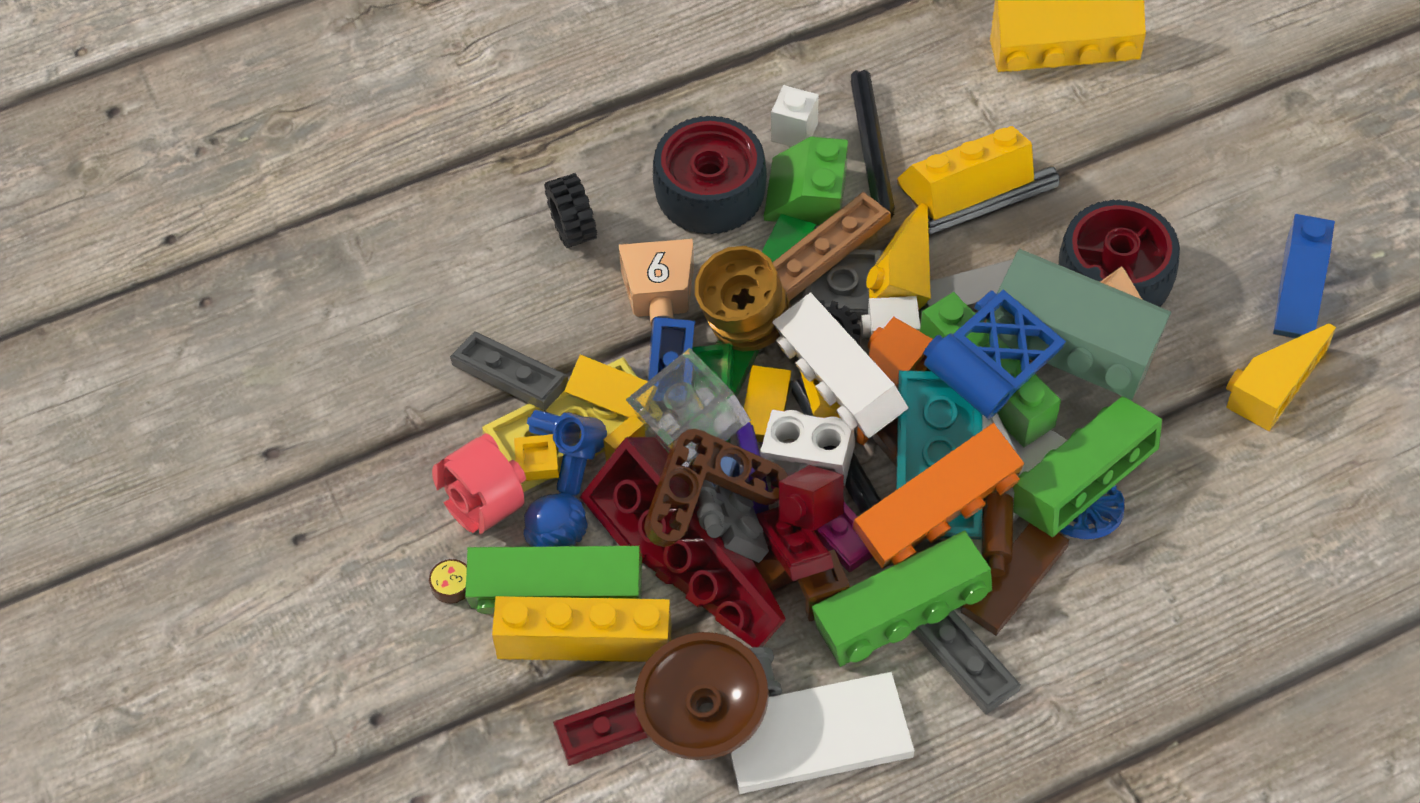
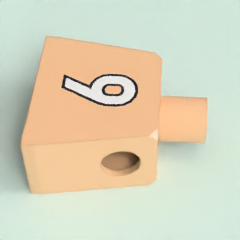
[619,239,694,326]

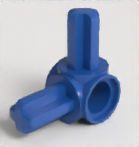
[527,410,607,496]

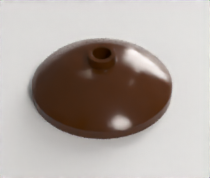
[634,632,769,760]

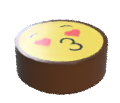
[429,559,467,603]

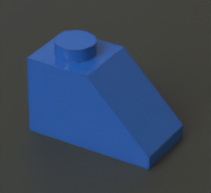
[648,317,695,402]

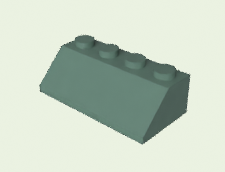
[986,248,1171,400]

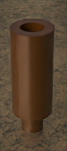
[981,492,1013,577]

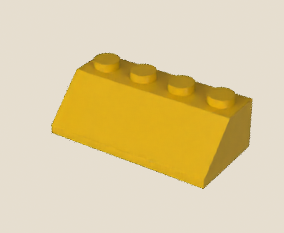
[990,0,1146,72]

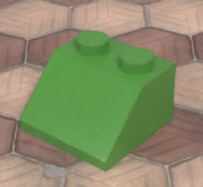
[764,136,848,226]

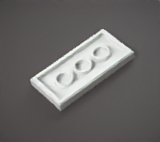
[730,672,914,794]

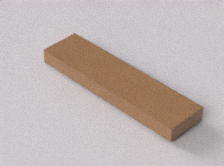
[772,192,891,301]

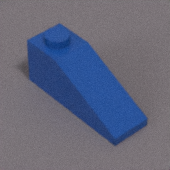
[1273,214,1335,338]

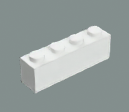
[772,292,908,439]

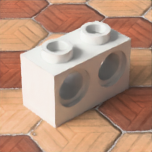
[760,410,855,486]

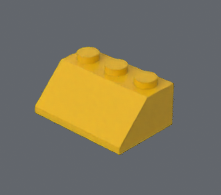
[897,126,1034,221]

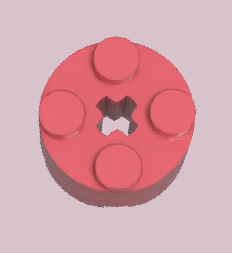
[432,433,526,534]

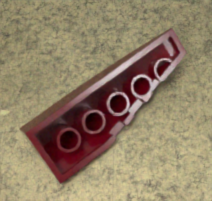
[580,437,786,647]

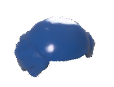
[524,493,588,547]

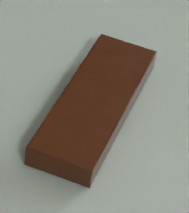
[961,523,1070,636]

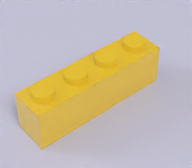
[492,596,672,662]

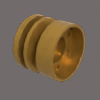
[695,246,790,352]

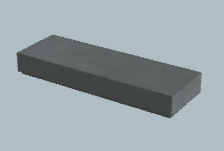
[450,331,569,411]
[912,610,1021,715]

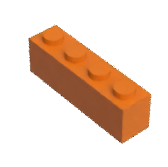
[852,423,1025,569]

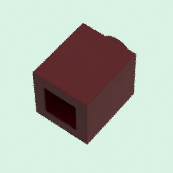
[779,465,844,531]

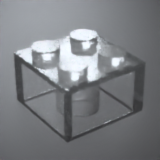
[626,348,751,467]

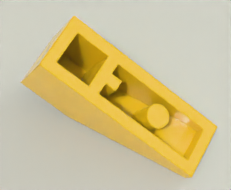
[866,203,931,311]
[1226,323,1336,431]

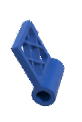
[923,289,1066,420]

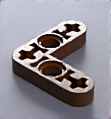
[644,429,788,547]

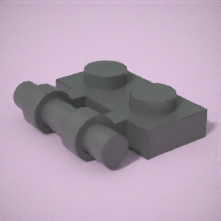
[696,479,769,563]

